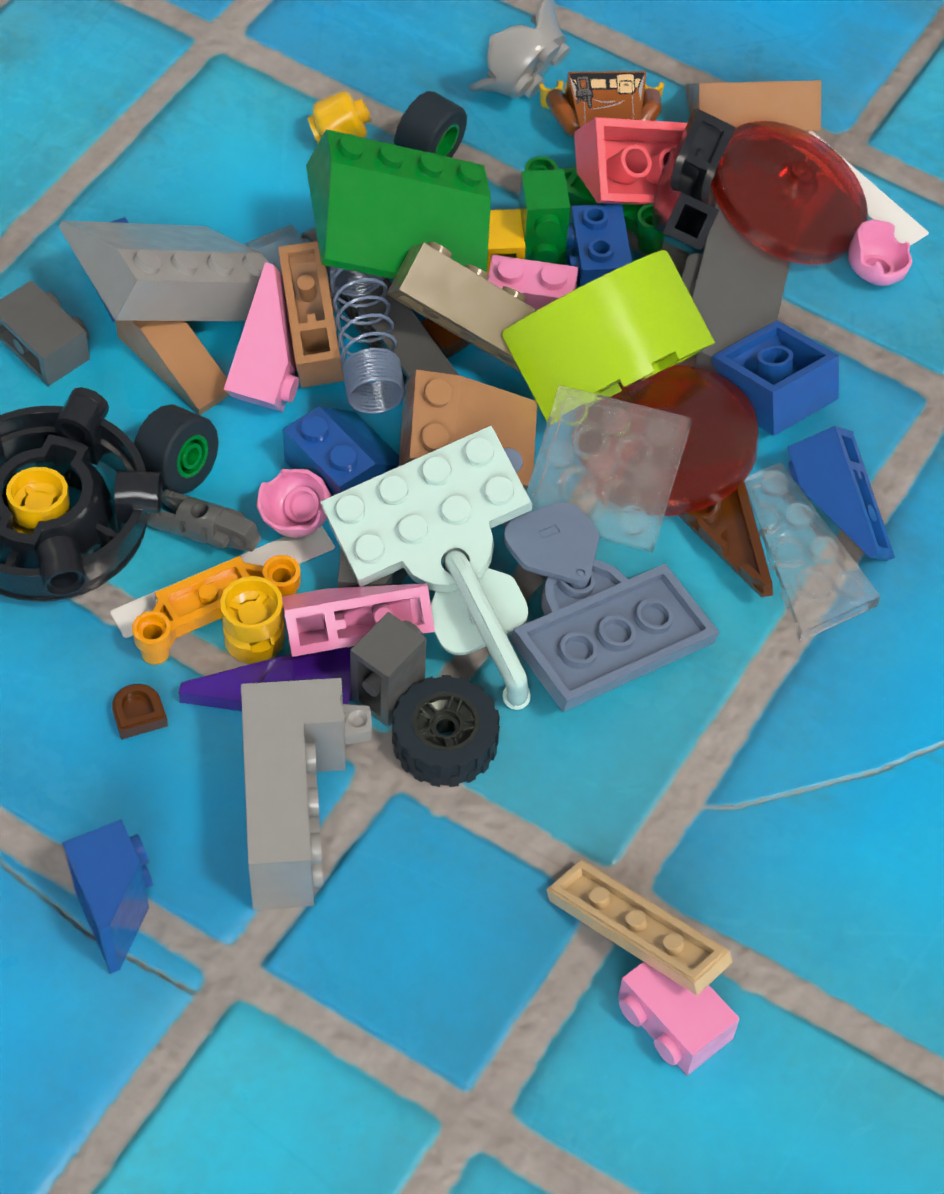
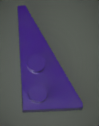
[178,646,354,711]

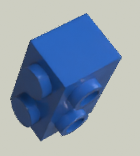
[566,204,632,288]

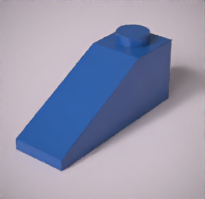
[787,426,895,561]

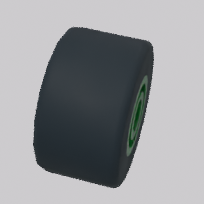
[394,91,467,158]
[134,404,219,494]

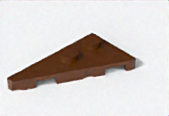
[653,461,773,598]

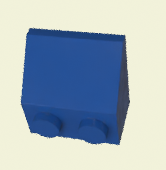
[712,320,839,436]
[283,406,399,496]
[62,819,153,974]

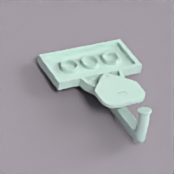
[320,426,532,710]

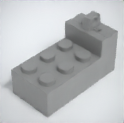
[241,678,372,910]

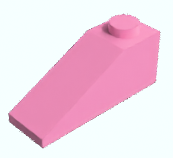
[224,262,299,412]
[282,583,435,657]

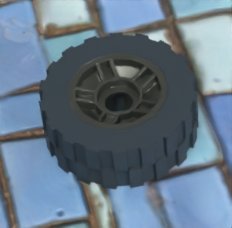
[392,675,500,787]

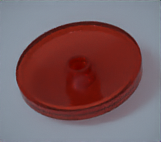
[711,121,868,265]
[578,366,759,516]

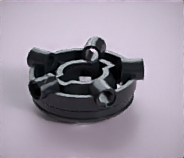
[0,387,162,602]

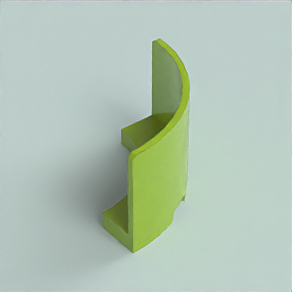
[502,250,715,427]

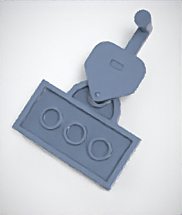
[502,448,719,712]

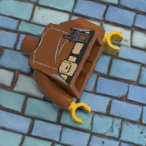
[539,71,664,137]

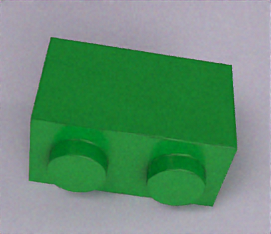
[519,169,570,265]

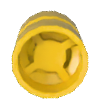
[6,467,70,535]
[220,576,285,664]

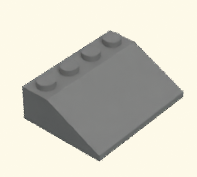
[59,220,269,321]

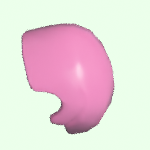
[848,219,913,286]
[256,469,332,538]

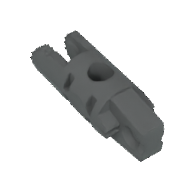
[147,489,261,552]

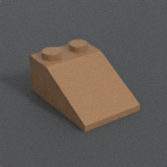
[398,369,537,490]

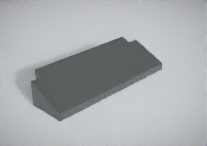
[682,162,805,384]

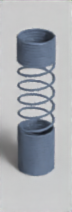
[327,266,405,414]

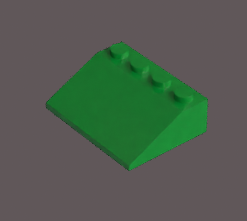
[306,129,491,279]

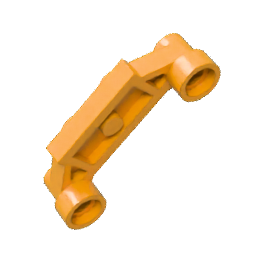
[132,555,301,665]

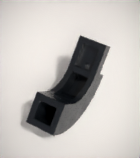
[652,109,735,250]

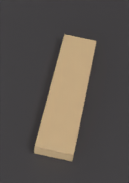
[546,859,733,996]

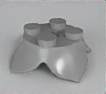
[468,0,571,99]

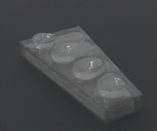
[744,462,880,642]

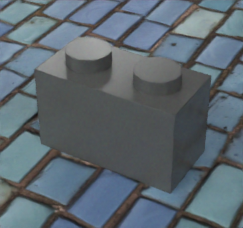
[0,280,90,386]
[350,612,426,727]

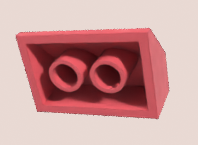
[574,117,687,205]

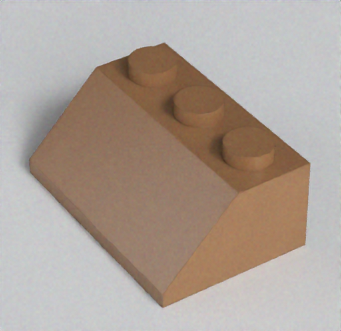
[686,80,821,141]

